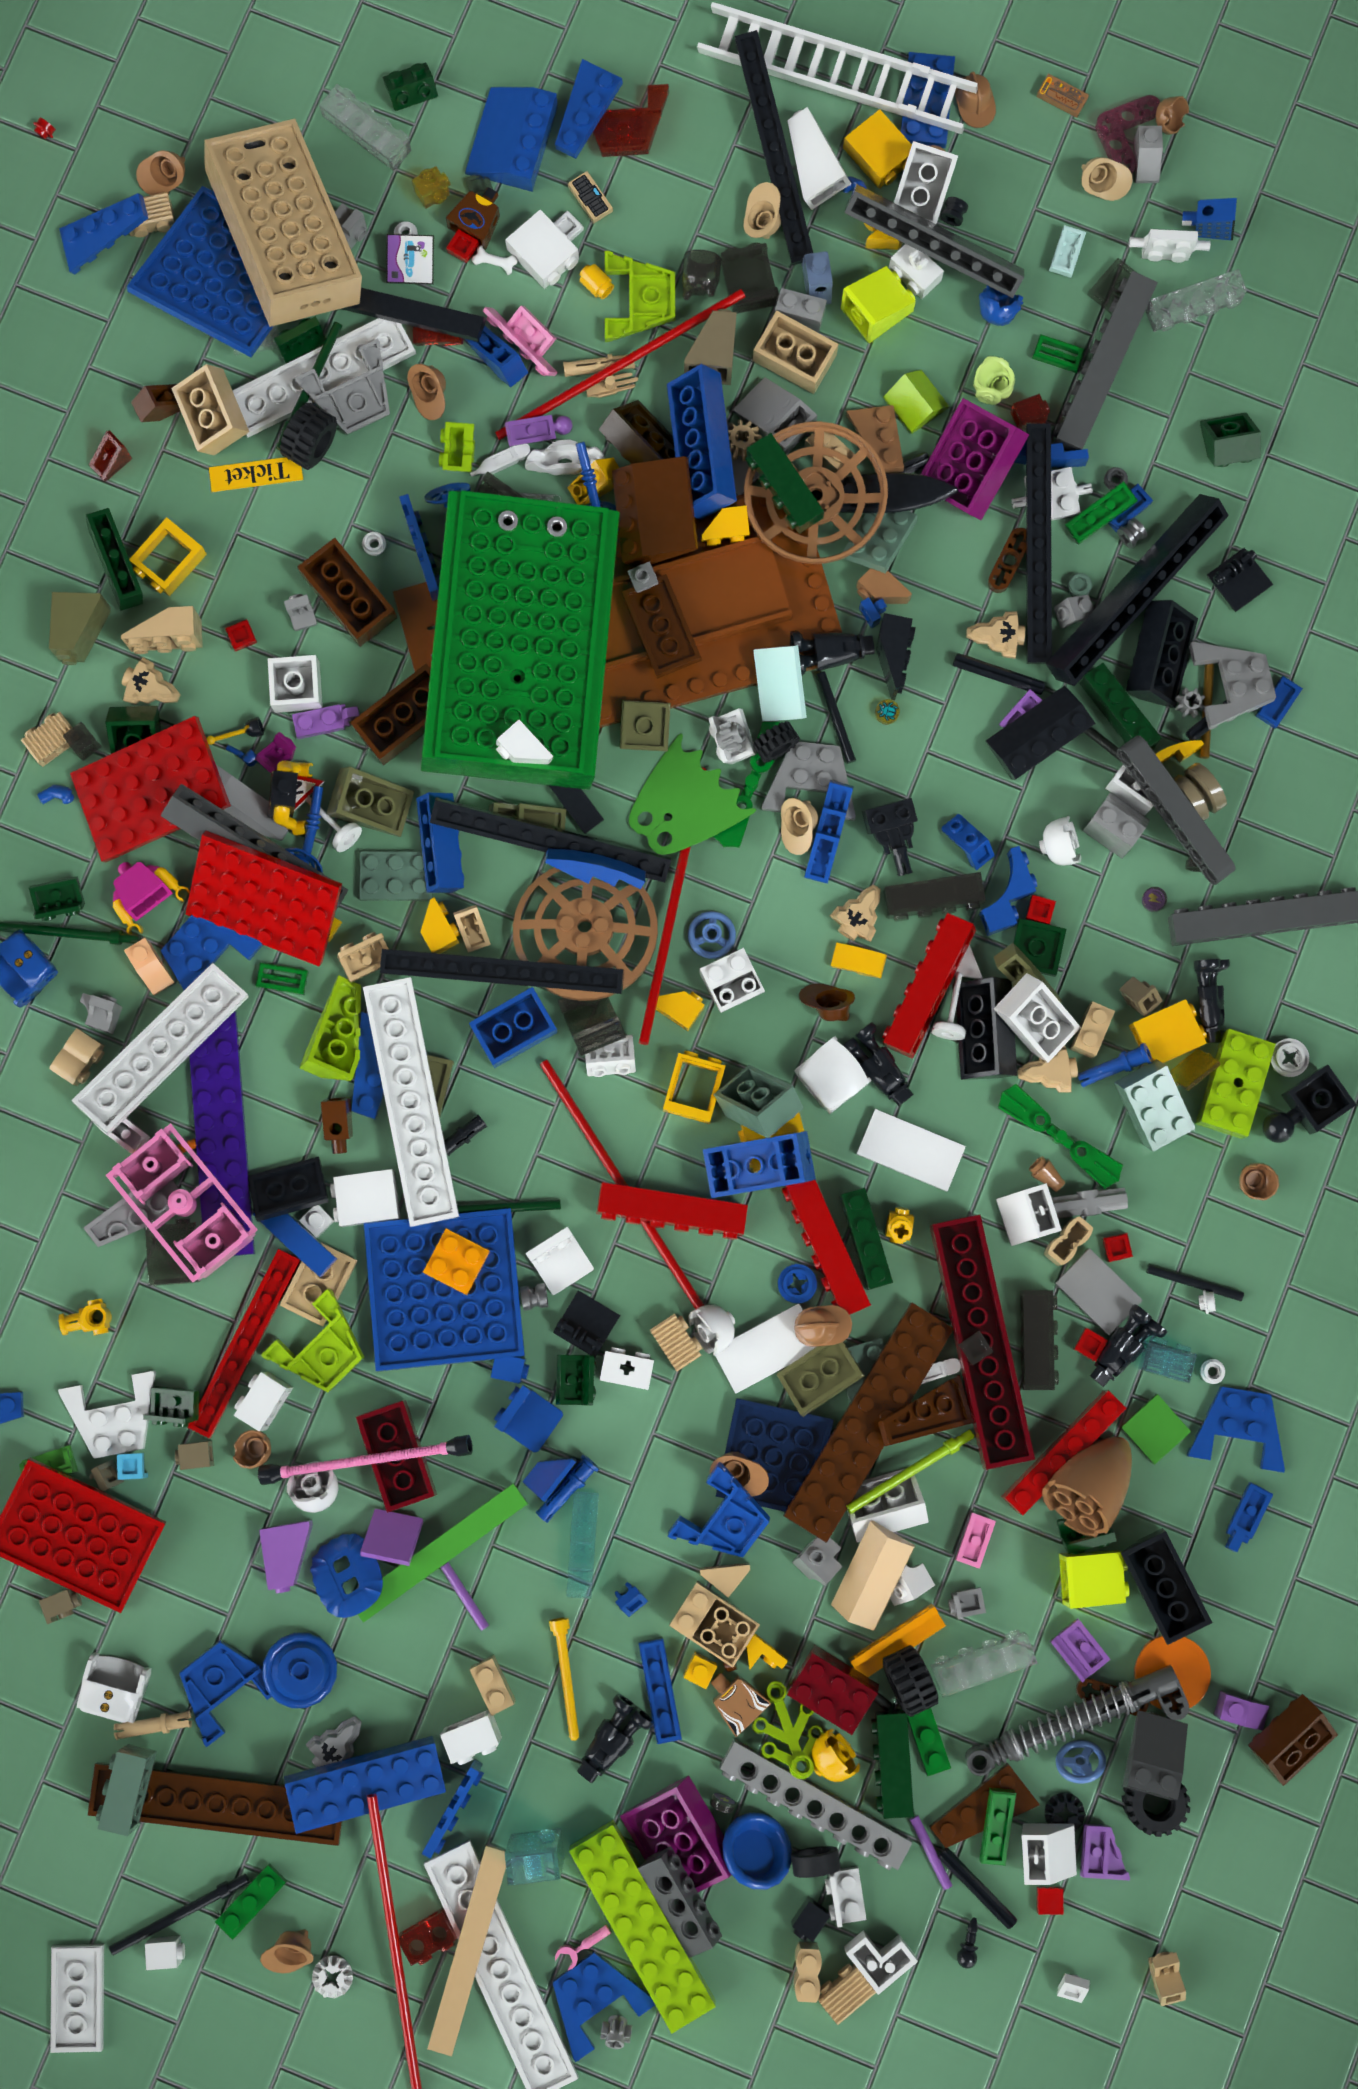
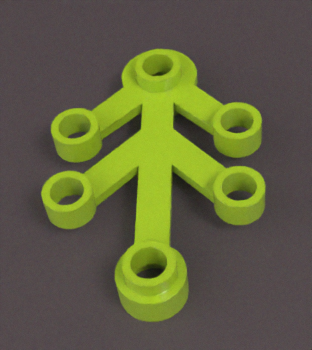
[752,1681,823,1779]

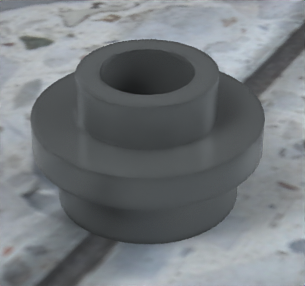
[1104,467,1128,490]

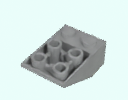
[732,377,817,455]

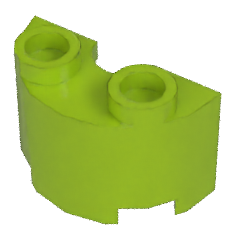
[439,422,475,472]

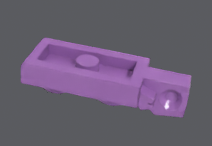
[292,704,360,739]

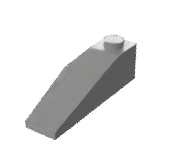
[216,765,289,841]

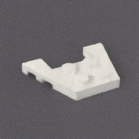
[58,1371,156,1459]

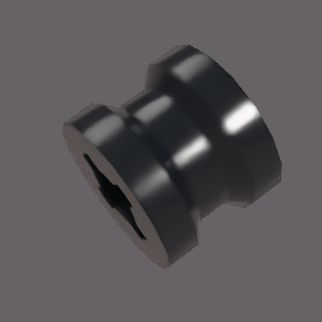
[940,197,969,226]

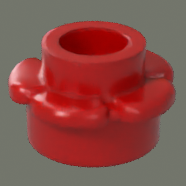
[33,117,56,140]

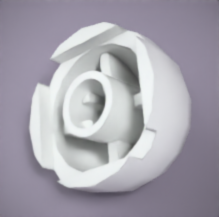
[1039,816,1081,866]
[689,1305,735,1355]
[287,1461,338,1513]

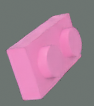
[955,1512,996,1569]

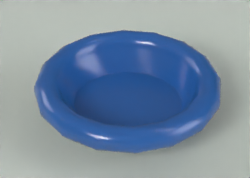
[262,1633,337,1708]
[722,1812,792,1890]

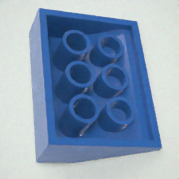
[465,87,558,192]

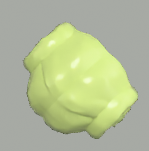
[973,356,1015,405]

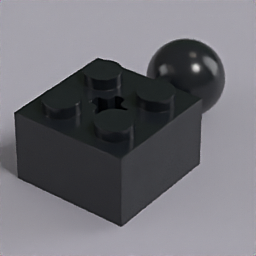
[1262,1065,1357,1143]

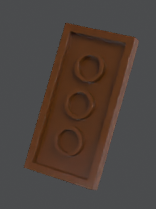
[622,574,702,679]

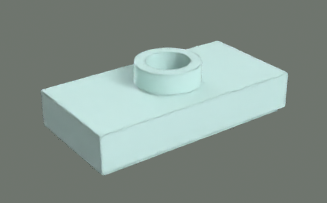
[1049,225,1086,278]

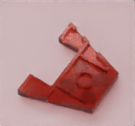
[593,84,669,157]

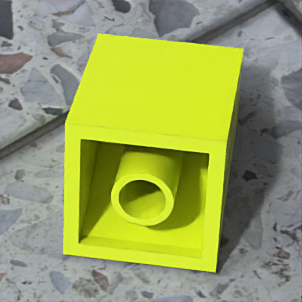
[841,266,916,344]
[1059,1550,1129,1609]

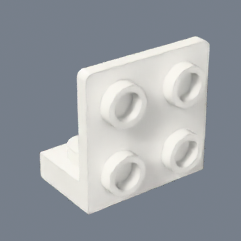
[526,1227,594,1295]

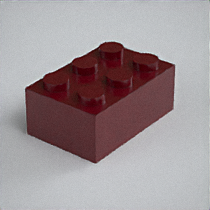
[787,1644,879,1735]

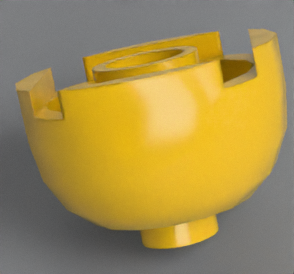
[812,1728,860,1782]

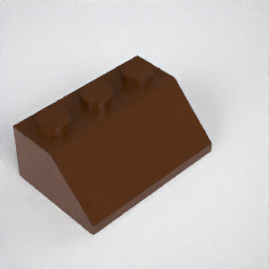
[1248,1694,1338,1786]

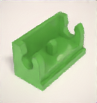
[19,1445,78,1475]

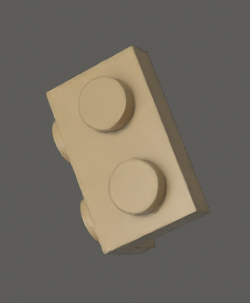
[337,932,388,983]

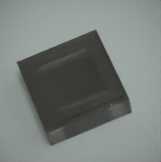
[464,174,493,196]
[958,1331,993,1366]

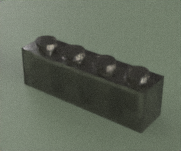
[883,872,986,922]
[1020,1290,1059,1390]

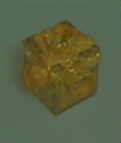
[412,166,451,209]

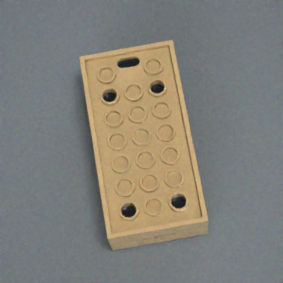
[205,119,362,327]

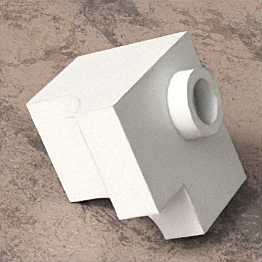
[890,1563,935,1606]

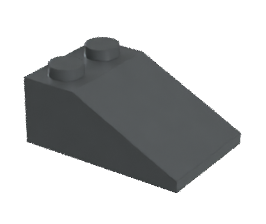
[1122,1710,1188,1800]

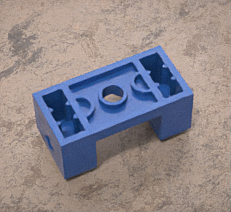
[703,1131,816,1198]

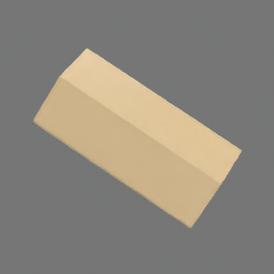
[831,1520,915,1631]

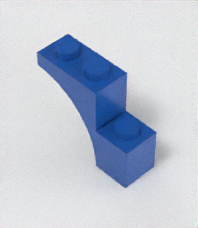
[979,846,1038,936]

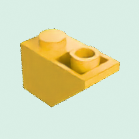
[567,458,619,505]
[701,505,750,546]
[420,897,460,954]

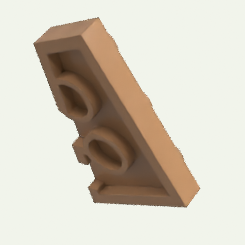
[846,405,904,473]

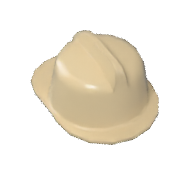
[1081,157,1133,201]
[743,182,781,239]
[781,798,818,855]

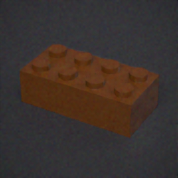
[297,538,397,647]
[350,663,431,766]

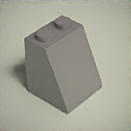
[1083,792,1150,858]

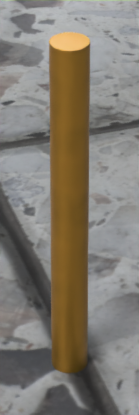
[1200,664,1214,759]

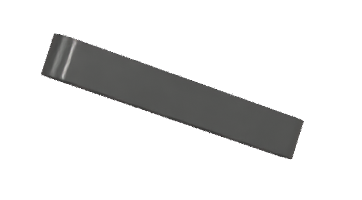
[1117,735,1235,885]

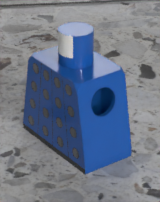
[1182,198,1237,240]

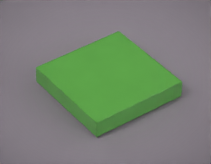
[1120,1394,1191,1465]

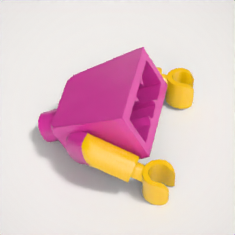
[113,862,190,934]

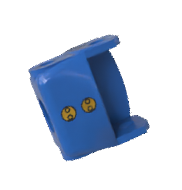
[0,930,58,1008]

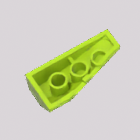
[299,975,361,1081]

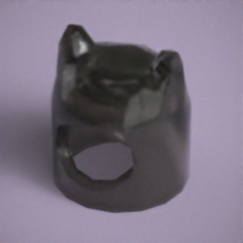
[682,250,722,301]

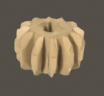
[728,419,762,462]

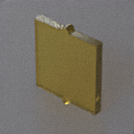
[1170,1048,1221,1091]

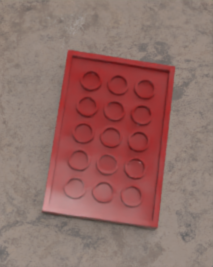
[70,716,231,862]
[185,831,342,967]
[0,1457,166,1613]

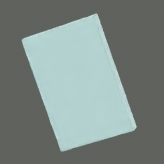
[754,645,807,722]

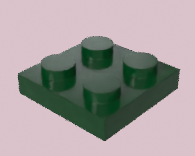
[1013,918,1067,977]

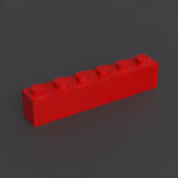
[883,913,976,1059]
[781,1180,871,1315]
[596,1182,748,1240]
[1001,1390,1127,1516]

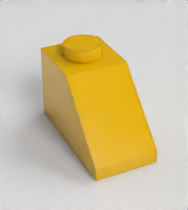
[656,991,705,1031]

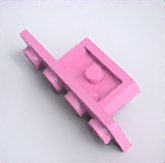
[482,306,558,376]

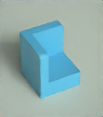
[117,1453,148,1480]

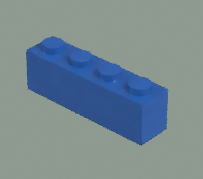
[416,792,464,893]

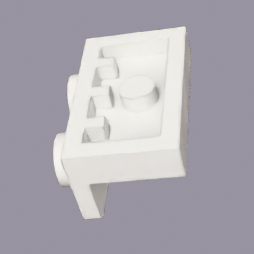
[584,1035,636,1077]
[824,1866,867,1928]

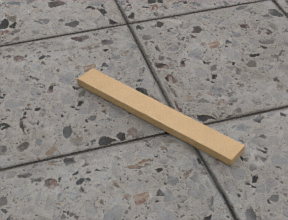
[427,1844,511,2056]

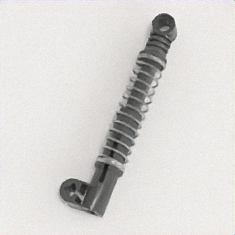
[965,1665,1189,1776]

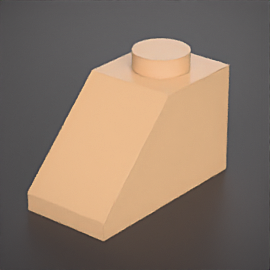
[124,938,175,995]

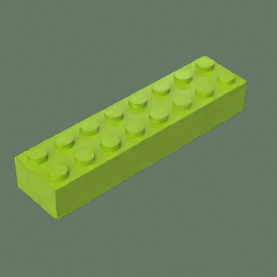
[569,1819,716,2034]

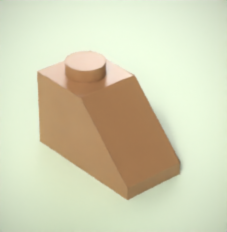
[856,568,912,604]

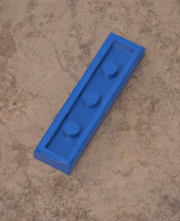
[639,1638,682,1744]

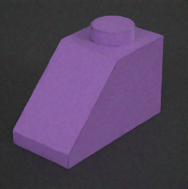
[1214,1691,1269,1731]

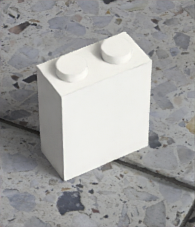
[505,209,579,289]
[330,1169,401,1227]

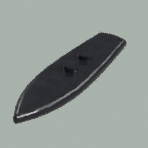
[811,473,958,513]

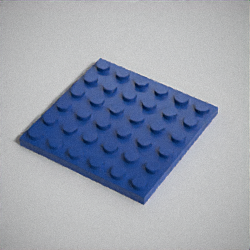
[127,186,274,357]
[364,1208,525,1372]

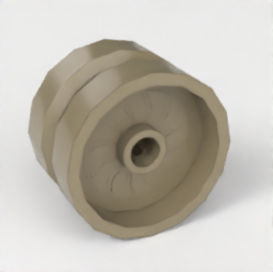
[1173,763,1227,821]

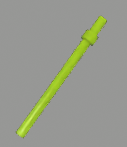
[846,1430,974,1514]

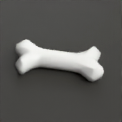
[472,245,517,275]

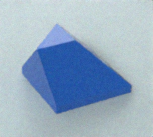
[523,1457,578,1502]

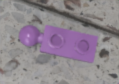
[505,415,573,447]

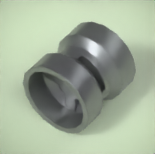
[520,1283,548,1311]

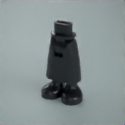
[790,631,875,676]

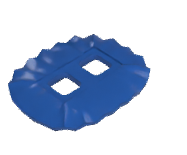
[310,1533,383,1618]

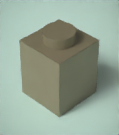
[175,1441,214,1470]

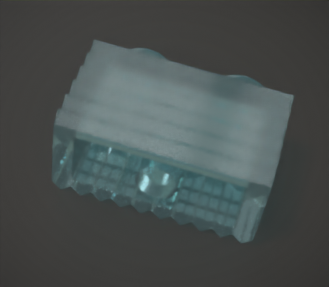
[1138,1337,1197,1383]

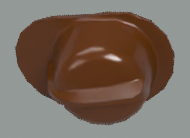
[799,983,855,1021]

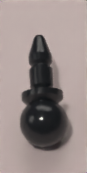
[957,1917,978,1969]

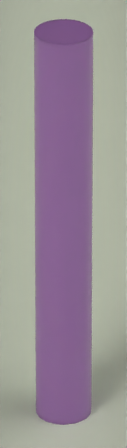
[440,1562,489,1631]
[909,1815,952,1890]

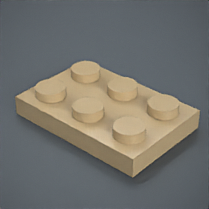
[280,1243,358,1327]

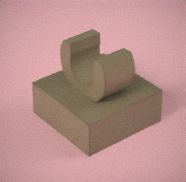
[89,1460,124,1492]

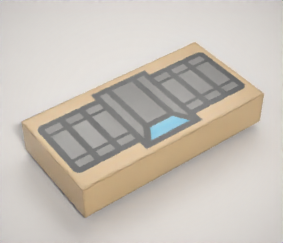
[568,171,613,224]

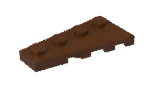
[878,1375,973,1447]
[929,1763,1040,1848]

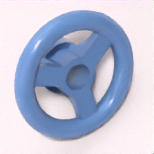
[688,911,736,959]
[1056,1740,1106,1784]

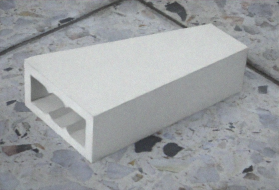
[787,107,851,210]

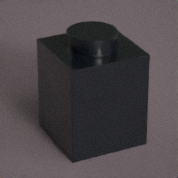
[791,1896,830,1942]

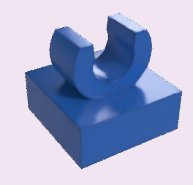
[859,597,887,629]
[615,1582,648,1617]

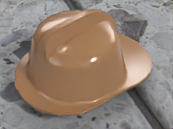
[955,72,996,128]
[136,150,186,195]
[407,364,446,420]
[794,1305,852,1347]
[710,1452,769,1496]
[260,1929,314,1973]

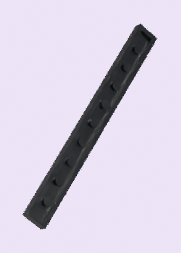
[734,30,813,266]
[1026,423,1052,664]
[430,798,671,883]
[380,949,624,994]

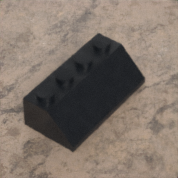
[1126,600,1198,708]
[985,685,1096,780]
[956,977,1017,1080]
[1121,1528,1212,1645]

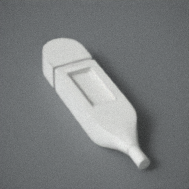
[470,444,531,477]
[922,1358,961,1384]

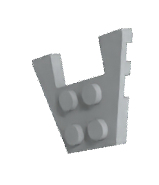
[294,338,390,435]
[1189,642,1276,730]
[762,742,856,821]

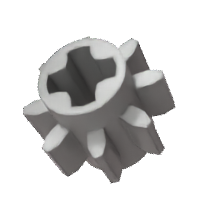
[1175,688,1205,718]
[716,721,746,752]
[600,2015,632,2049]

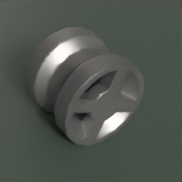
[1117,518,1147,548]

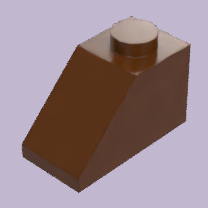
[131,384,181,422]

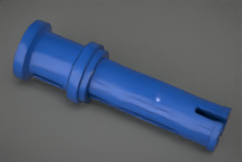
[1078,1043,1153,1087]
[536,1454,600,1523]

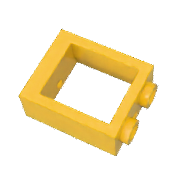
[129,517,207,597]
[663,1051,726,1124]

